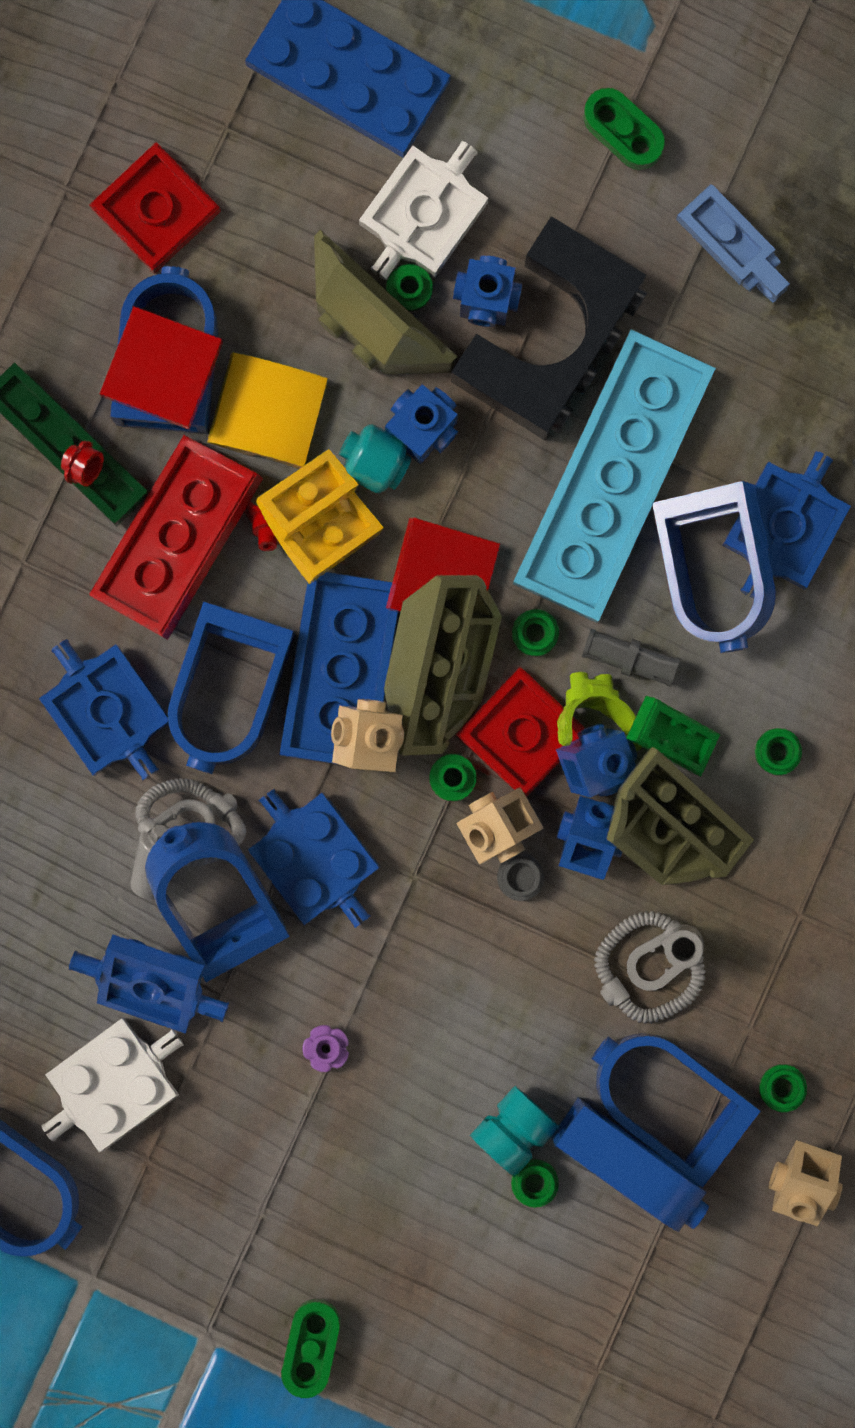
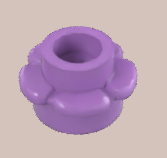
[302,1025,349,1072]

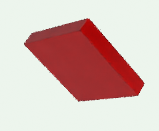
[89,142,221,274]
[99,306,223,430]
[386,517,500,613]
[456,667,585,797]

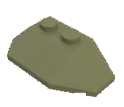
[314,229,457,375]
[384,575,502,756]
[607,747,754,885]

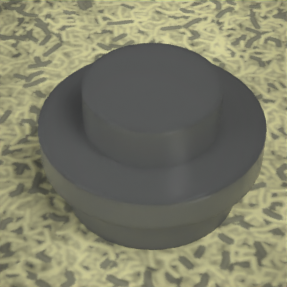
[497,854,544,901]

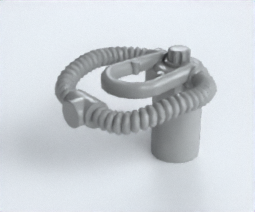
[130,778,246,899]
[594,911,706,1024]

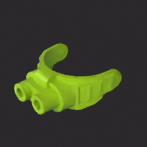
[557,672,642,752]

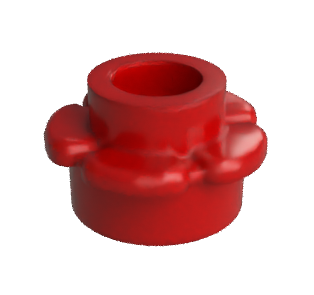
[61,441,104,486]

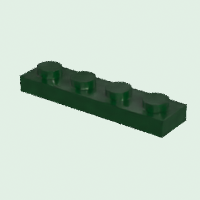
[0,362,149,527]

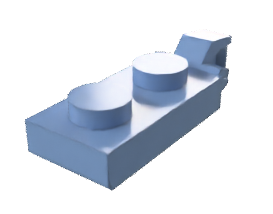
[676,184,790,303]

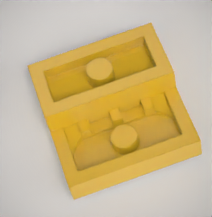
[207,352,328,469]
[256,449,384,584]

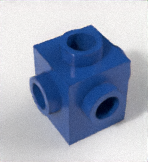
[453,255,522,327]
[385,384,458,465]
[556,724,637,798]
[557,796,622,880]

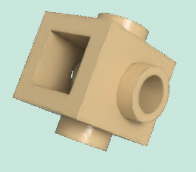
[331,699,404,772]
[456,787,544,864]
[769,1140,842,1226]

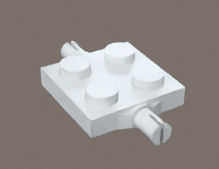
[359,141,489,280]
[41,1018,184,1152]

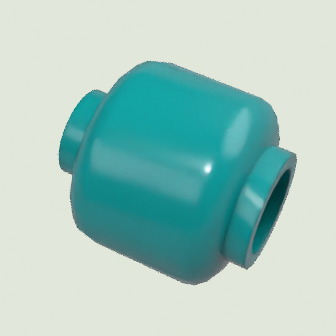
[338,424,411,494]

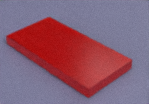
[89,435,263,640]

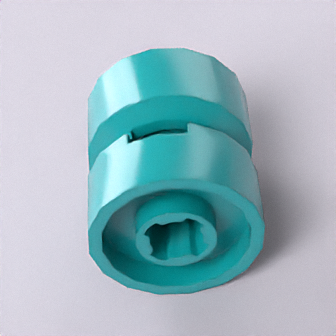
[470,1086,560,1177]

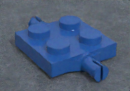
[722,451,851,599]
[39,639,169,781]
[248,789,381,928]
[68,934,229,1034]

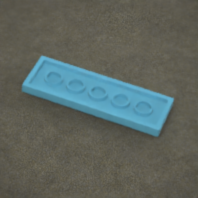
[513,330,716,623]

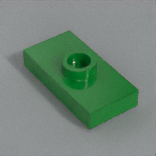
[626,695,721,777]

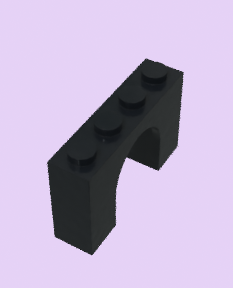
[451,216,648,440]

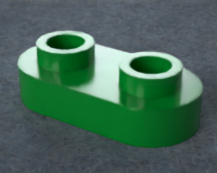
[583,88,665,170]
[281,1299,340,1398]

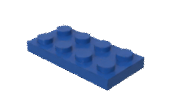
[245,0,451,158]
[279,572,398,765]

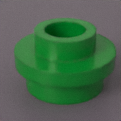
[386,264,433,311]
[512,609,559,656]
[754,728,802,775]
[429,754,476,801]
[759,1064,807,1112]
[511,1159,559,1208]

